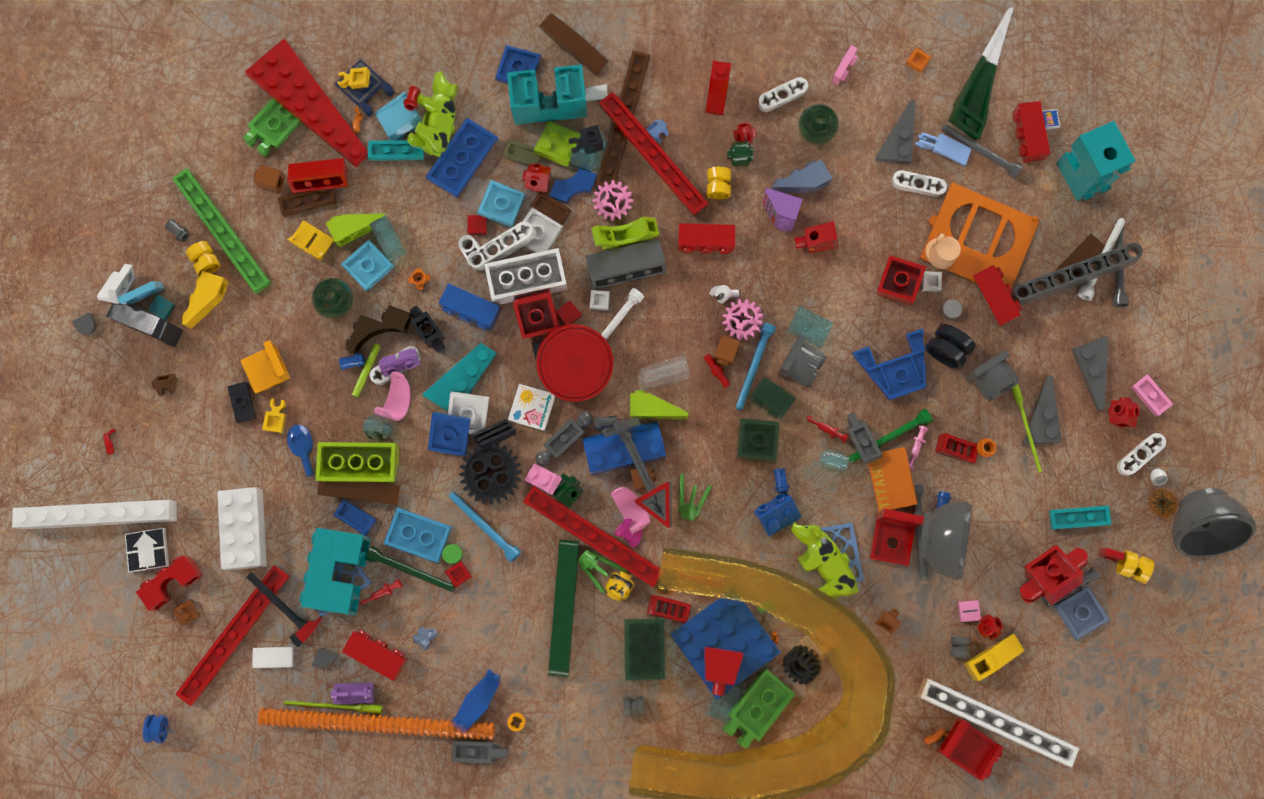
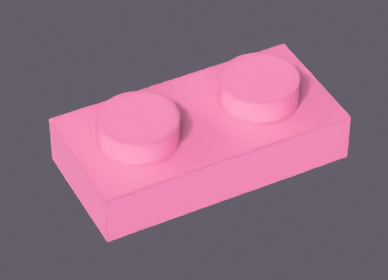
[831,45,858,86]
[1131,374,1173,417]
[524,464,562,495]

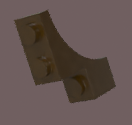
[345,305,413,355]

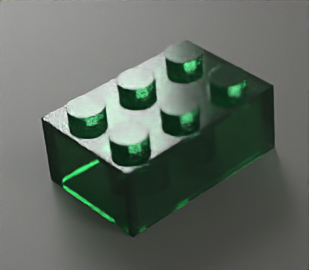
[624,618,665,680]

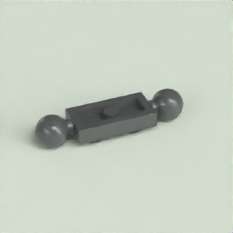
[535,411,593,466]

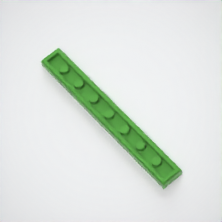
[172,168,272,295]

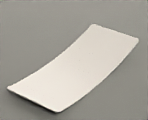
[585,84,608,102]

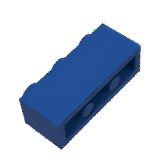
[438,283,501,331]

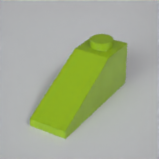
[326,213,389,248]
[630,390,688,419]

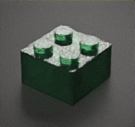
[736,418,780,463]

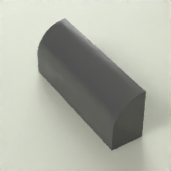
[585,238,667,290]

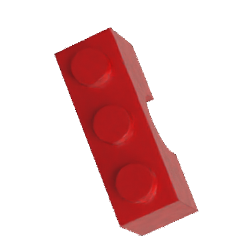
[136,555,203,611]

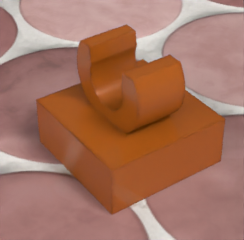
[172,599,201,626]
[875,608,901,634]

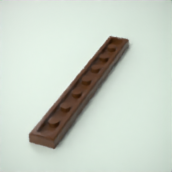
[595,50,650,192]

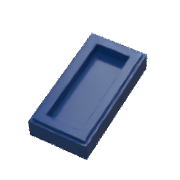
[333,499,377,536]

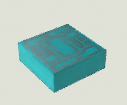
[148,295,176,320]

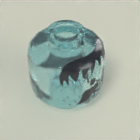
[362,415,393,441]

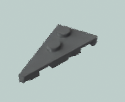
[875,100,915,164]
[1071,336,1109,411]
[1022,376,1061,446]

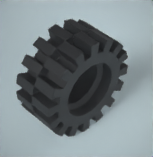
[782,645,822,685]

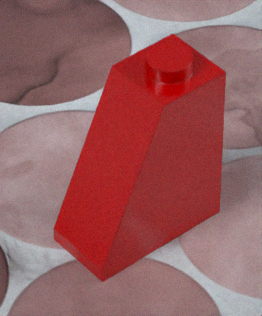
[705,60,732,115]

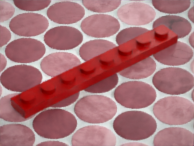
[598,92,708,217]
[523,486,664,587]
[175,565,291,706]

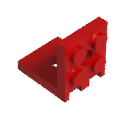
[869,509,924,567]

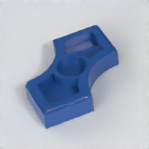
[549,168,597,204]

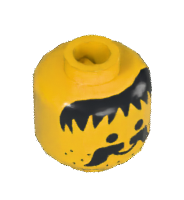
[605,571,634,601]

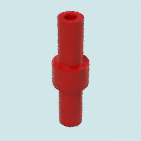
[703,354,731,389]

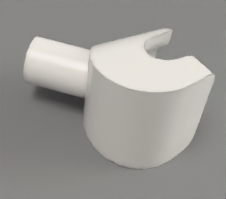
[709,285,739,304]

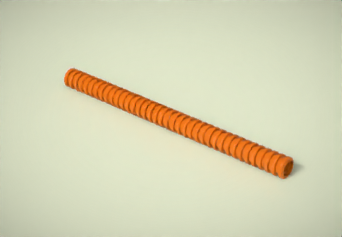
[258,708,495,740]

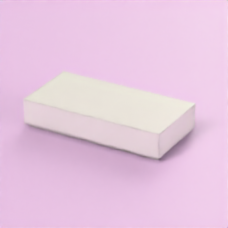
[252,647,294,668]

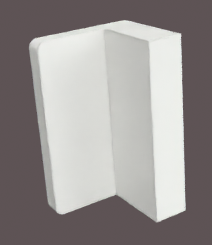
[97,264,135,304]

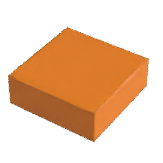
[906,47,932,74]

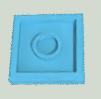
[477,180,526,228]
[341,239,394,292]
[117,281,165,304]

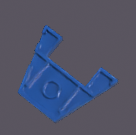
[852,328,926,401]

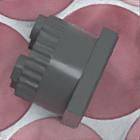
[778,335,827,387]
[965,350,1020,402]

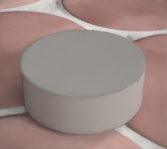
[942,300,962,320]

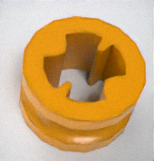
[507,712,526,732]

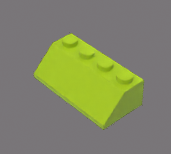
[316,442,399,482]

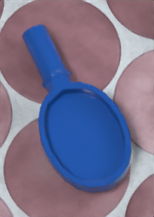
[287,425,314,477]

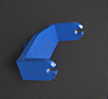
[451,669,501,733]

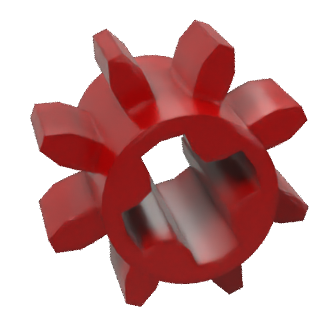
[733,123,757,144]
[978,614,1003,640]

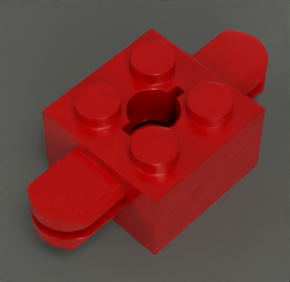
[1020,545,1088,605]

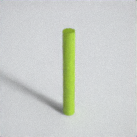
[351,343,381,398]

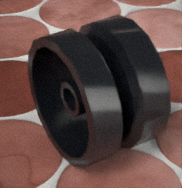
[925,324,976,370]

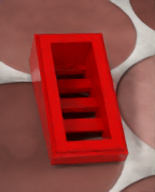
[935,433,978,464]
[647,595,691,623]

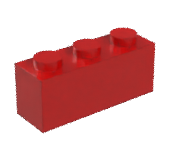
[1012,101,1051,163]
[287,158,348,193]
[678,223,735,254]
[973,265,1022,326]
[342,629,408,681]

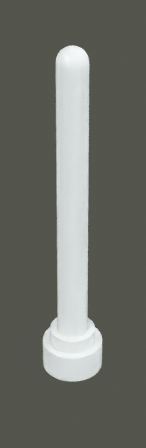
[1077,218,1125,301]
[601,288,645,340]

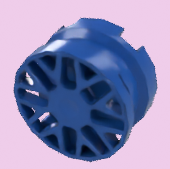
[143,714,169,744]

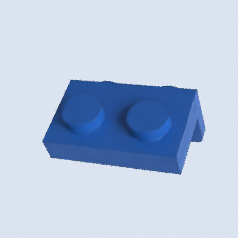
[754,493,802,537]

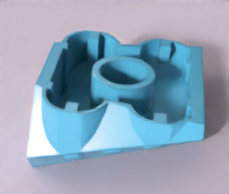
[375,92,422,140]

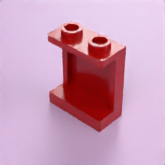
[937,718,1004,781]

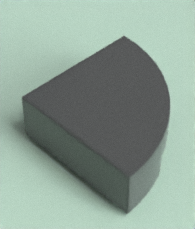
[311,648,339,668]

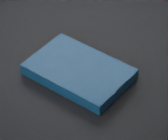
[383,507,452,564]

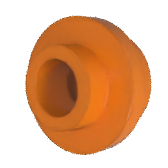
[977,438,996,457]

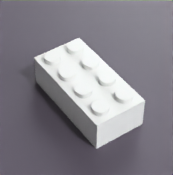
[484,248,568,305]
[217,487,267,571]

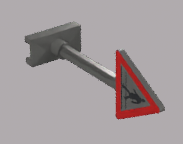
[602,417,672,528]

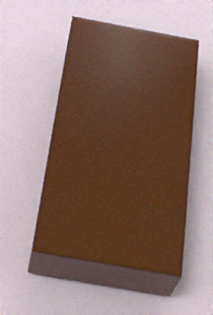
[530,191,572,225]

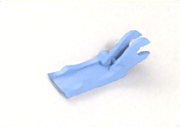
[915,133,972,167]

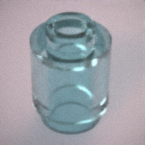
[819,449,849,472]

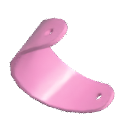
[374,372,411,421]
[611,487,651,534]

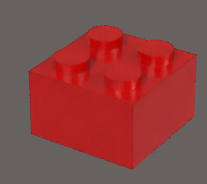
[877,255,926,306]
[513,290,560,339]

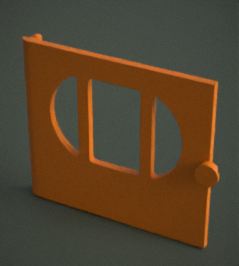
[919,182,1040,289]

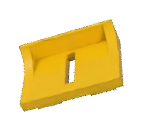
[287,220,334,262]

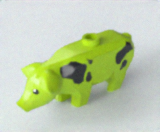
[407,71,458,157]
[791,522,858,605]

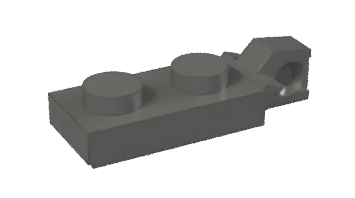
[847,412,883,465]
[452,740,508,763]

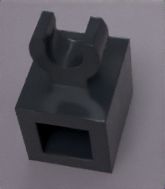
[568,125,604,155]

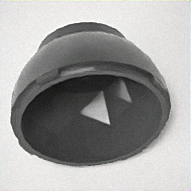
[1172,488,1257,557]
[919,501,972,580]

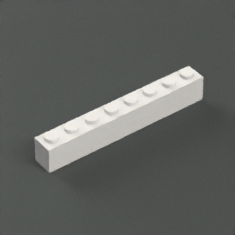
[12,500,177,530]
[916,678,1079,767]

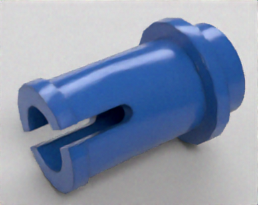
[339,353,365,370]
[773,468,790,493]
[936,491,952,509]

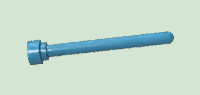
[736,323,776,411]
[449,492,521,563]

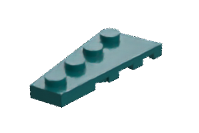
[422,343,497,412]

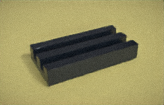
[472,419,516,450]

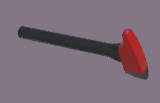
[246,572,322,647]

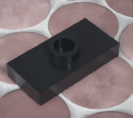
[227,381,256,424]

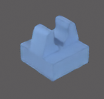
[646,120,669,143]

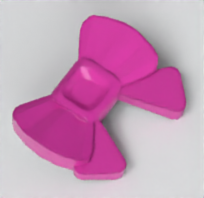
[615,518,642,548]

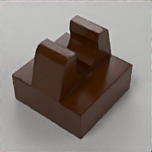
[151,374,177,396]

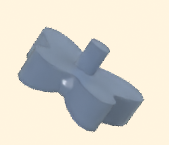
[413,627,437,650]

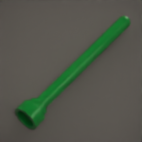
[848,409,933,462]

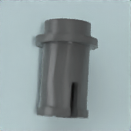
[165,219,190,242]
[594,415,618,431]

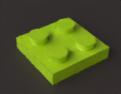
[534,121,580,167]

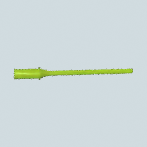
[1011,384,1042,473]
[284,701,383,714]

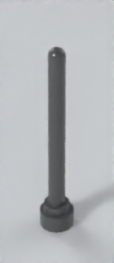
[942,125,1023,179]
[1113,219,1129,308]
[913,485,928,579]

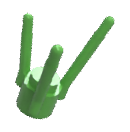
[678,473,712,521]
[578,550,628,593]

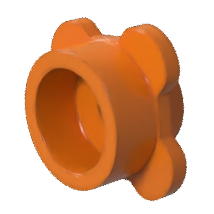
[408,268,431,290]

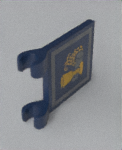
[335,59,395,117]

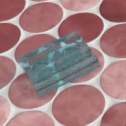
[787,306,833,348]
[705,684,746,723]

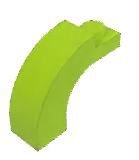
[591,217,660,250]

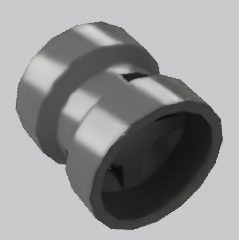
[950,636,971,658]
[623,696,645,718]

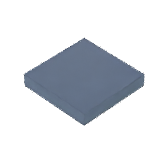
[1054,586,1110,640]

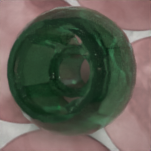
[798,104,839,145]
[311,278,353,319]

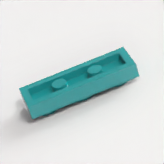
[368,140,425,161]
[1048,505,1112,530]

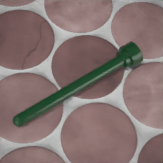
[365,546,455,592]

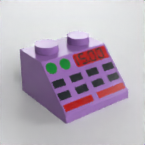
[762,188,803,232]

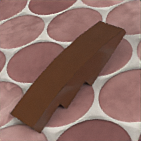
[538,13,608,75]
[317,481,400,505]

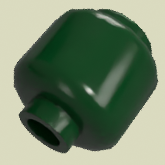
[727,142,753,166]

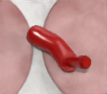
[103,428,116,455]

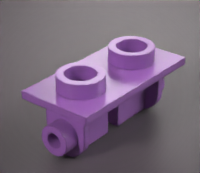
[379,348,421,377]
[331,683,374,704]

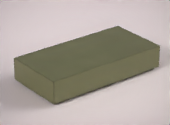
[502,139,542,166]

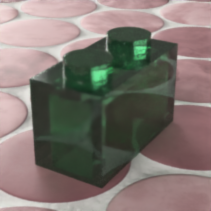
[750,376,796,420]

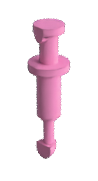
[909,426,928,471]

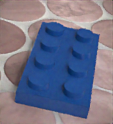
[426,118,498,198]

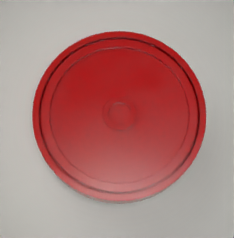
[536,324,614,402]

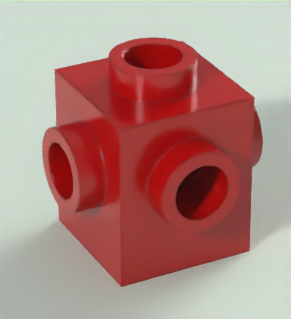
[522,163,552,192]
[1108,397,1140,427]

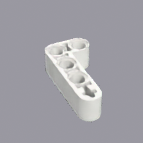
[459,221,536,271]

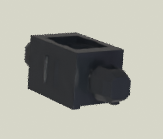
[410,306,446,354]

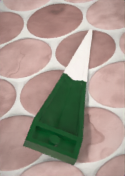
[948,7,1013,140]

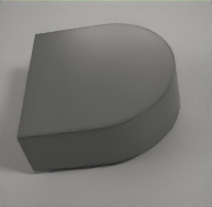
[72,312,97,335]

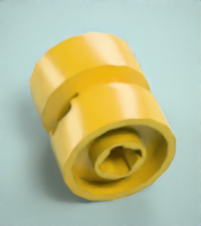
[707,167,731,200]
[186,241,220,276]
[1116,550,1154,584]

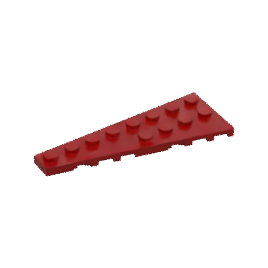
[245,38,368,167]

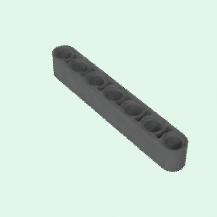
[1013,243,1143,305]

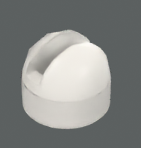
[1150,469,1168,486]

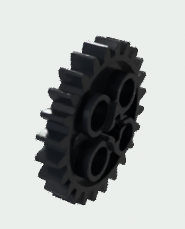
[459,443,522,505]

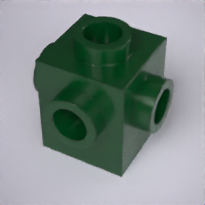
[553,473,584,508]

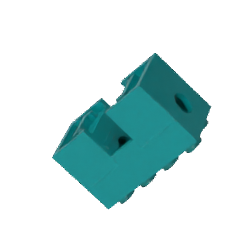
[507,64,588,125]
[1056,121,1136,201]
[299,528,371,616]

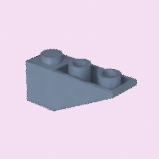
[771,160,832,193]

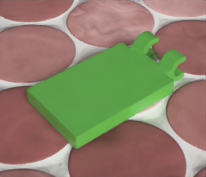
[243,98,302,157]
[722,668,795,749]

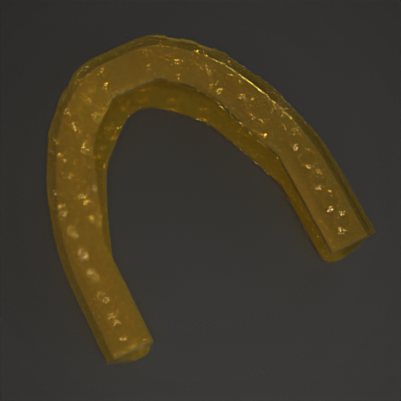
[628,547,896,799]

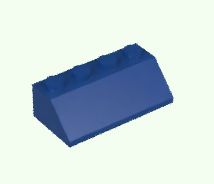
[583,421,666,475]

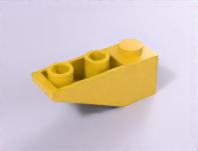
[182,271,229,329]
[963,633,1025,681]

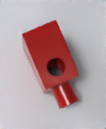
[794,221,839,253]
[705,647,743,696]

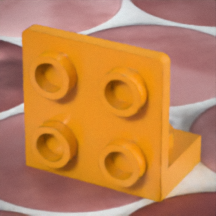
[241,340,291,394]

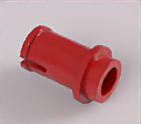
[403,86,421,111]

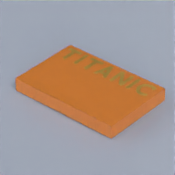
[869,447,918,511]

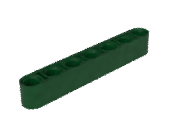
[548,539,579,678]

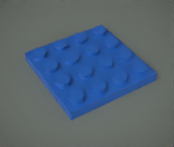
[670,588,781,700]

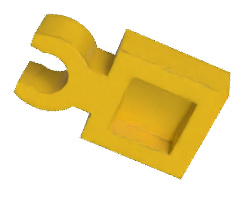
[337,67,370,89]
[262,398,286,434]

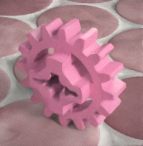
[592,180,633,222]
[722,299,764,341]

